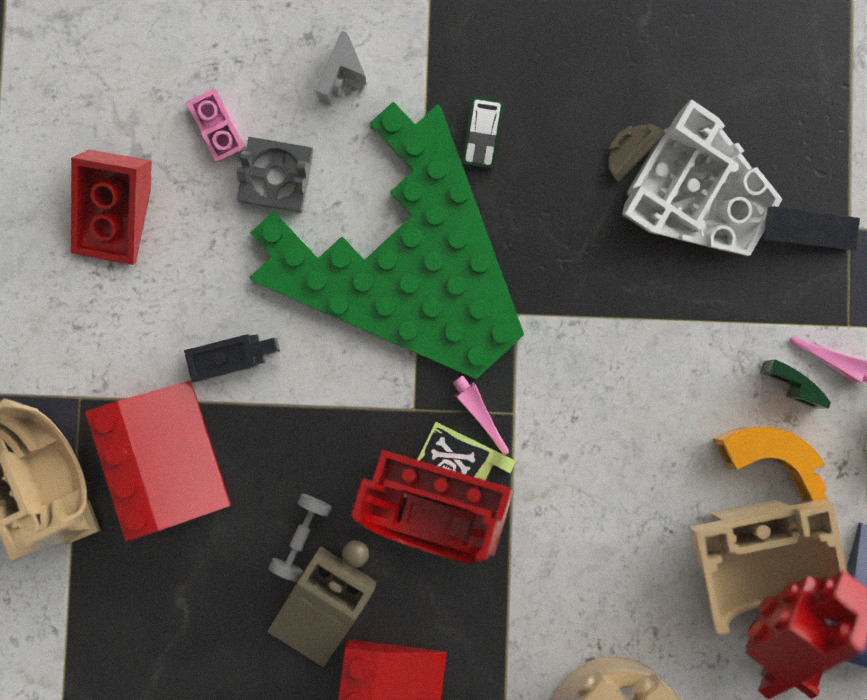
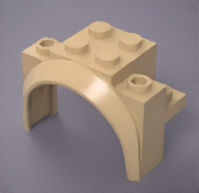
[0,399,90,562]

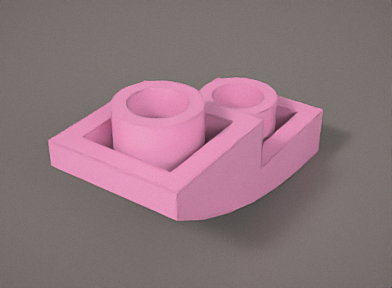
[186,88,245,162]

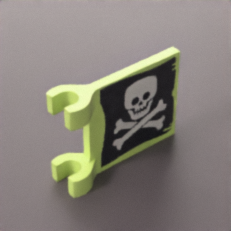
[417,422,516,510]

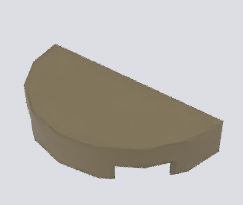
[608,124,666,182]

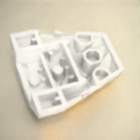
[622,99,782,256]

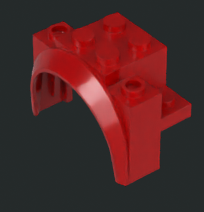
[745,570,867,700]

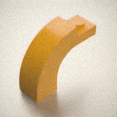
[713,427,828,503]

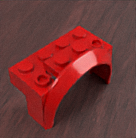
[351,450,514,564]

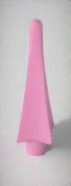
[790,337,867,385]
[452,375,509,455]

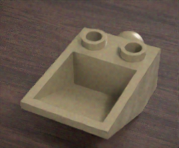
[267,540,377,667]

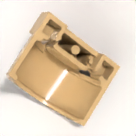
[689,499,847,635]
[552,657,681,700]

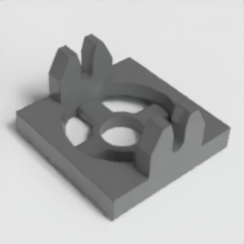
[237,136,314,213]

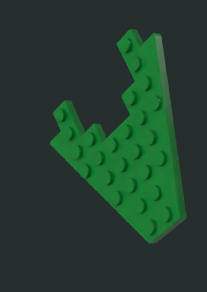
[249,101,524,380]

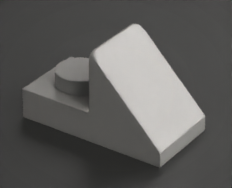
[315,31,367,105]

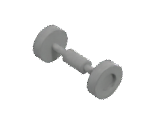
[268,494,332,582]

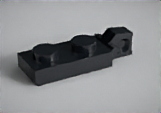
[184,334,280,383]

